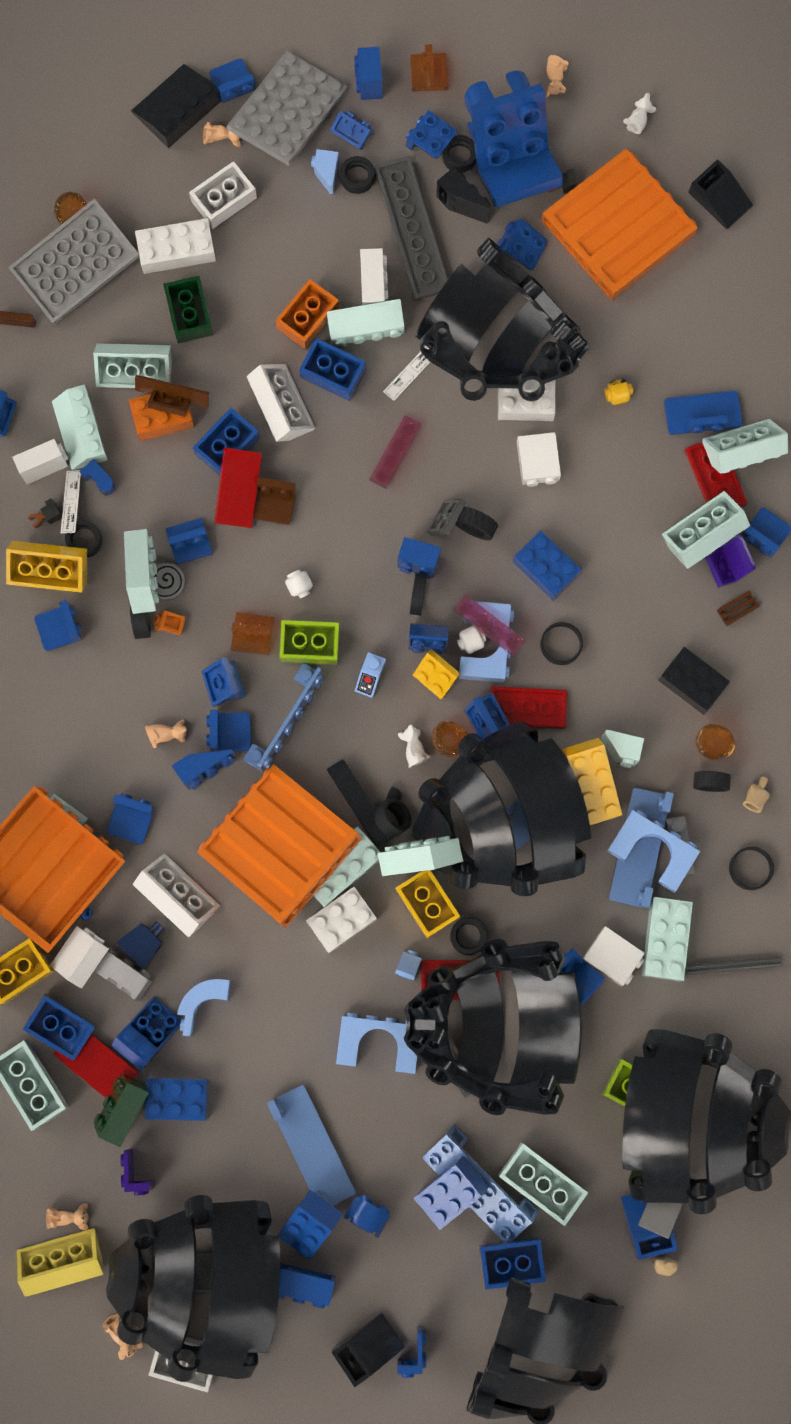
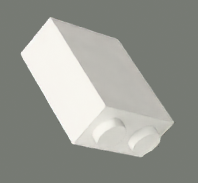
[517,432,561,487]
[12,439,68,484]
[50,926,109,989]
[582,926,645,986]

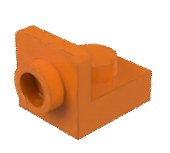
[153,610,185,636]

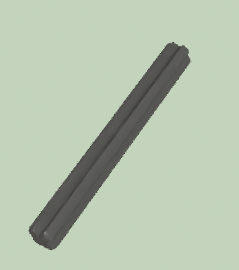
[685,956,781,975]

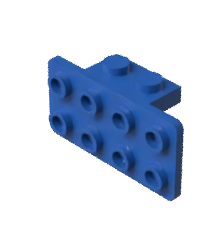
[664,391,742,435]

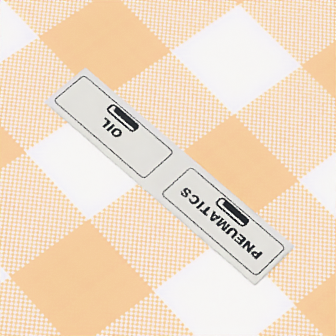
[383,346,430,401]
[61,470,81,533]

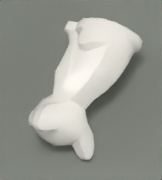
[623,93,656,134]
[398,725,431,768]

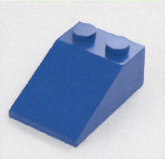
[23,993,96,1061]

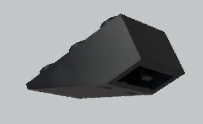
[688,159,753,229]
[436,167,491,224]
[331,1313,405,1387]

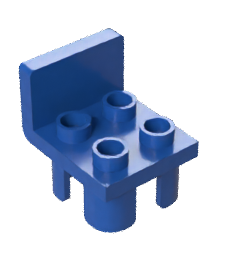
[464,70,563,207]

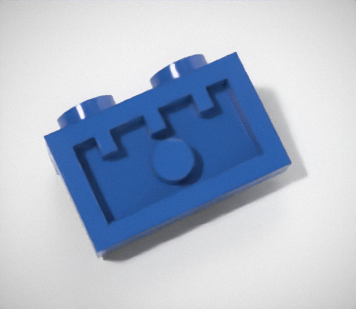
[329,110,374,150]

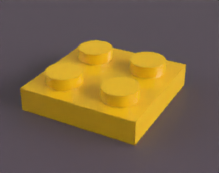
[413,649,460,699]

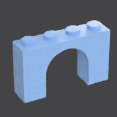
[459,601,514,683]
[607,810,700,893]
[336,1013,417,1074]

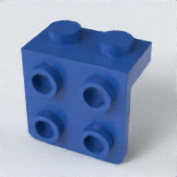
[209,59,256,103]
[405,110,457,159]
[497,219,548,270]
[741,508,791,558]
[34,600,82,651]
[206,710,250,752]
[107,793,155,844]
[560,948,605,1006]
[397,1326,426,1378]

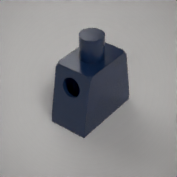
[116,921,165,969]

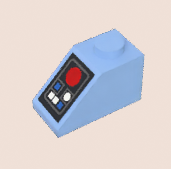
[355,652,386,698]

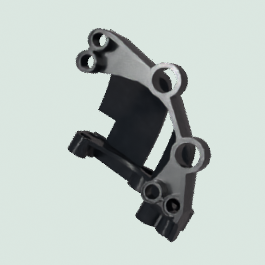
[415,237,590,402]
[412,721,591,896]
[404,939,582,1115]
[622,1029,791,1215]
[106,1195,280,1382]
[466,1277,624,1424]

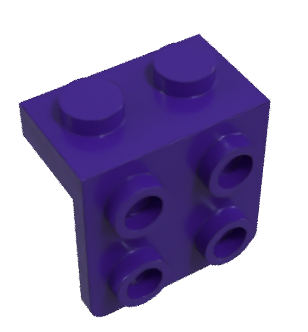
[705,535,756,588]
[120,1149,154,1195]

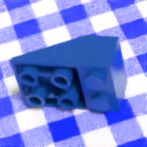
[408,623,448,655]
[172,749,236,790]
[112,997,181,1071]
[621,1195,678,1260]

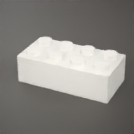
[135,218,216,274]

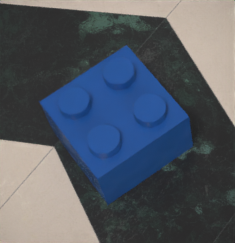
[354,47,382,100]
[397,537,441,579]

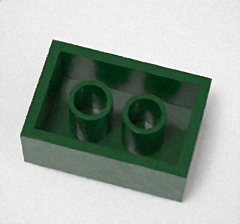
[163,276,214,343]
[93,1073,149,1147]

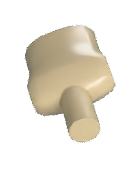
[743,777,770,813]
[653,1255,678,1276]

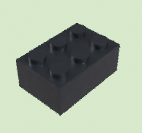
[658,647,730,715]

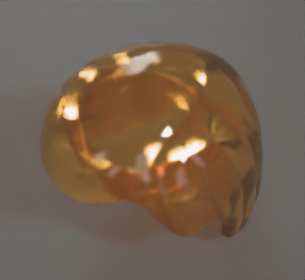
[54,191,87,225]
[431,721,468,758]
[695,724,736,760]

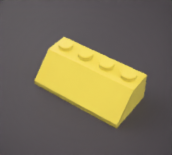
[17,1228,104,1297]

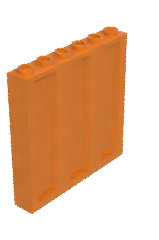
[541,148,698,301]
[197,764,362,928]
[0,785,125,953]

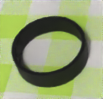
[410,573,427,616]
[540,622,583,665]
[729,847,774,890]

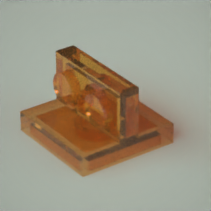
[410,44,448,92]
[231,612,274,655]

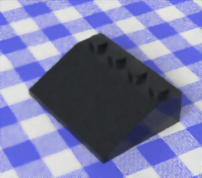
[131,64,221,148]

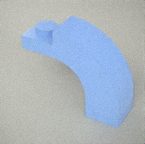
[177,979,231,1036]

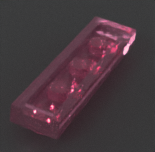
[370,415,421,489]
[453,594,526,657]

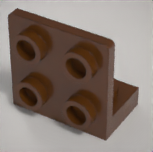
[253,477,297,525]

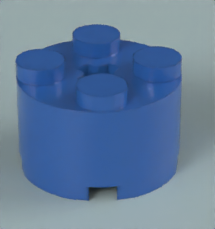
[343,1194,390,1238]

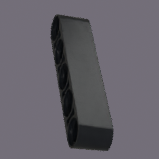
[327,759,393,848]

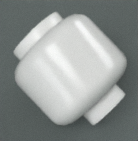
[285,569,313,598]
[457,626,487,654]

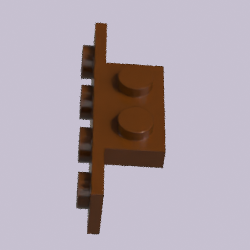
[135,375,209,416]

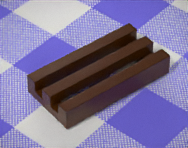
[0,311,36,328]
[717,590,760,626]

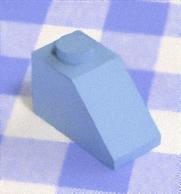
[311,149,339,194]
[395,950,422,981]

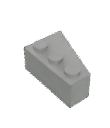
[94,947,153,1001]

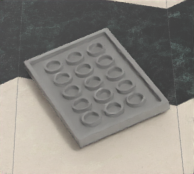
[227,51,348,166]
[8,198,139,325]

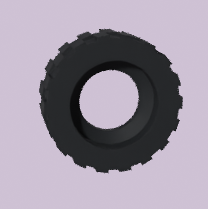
[455,507,498,541]

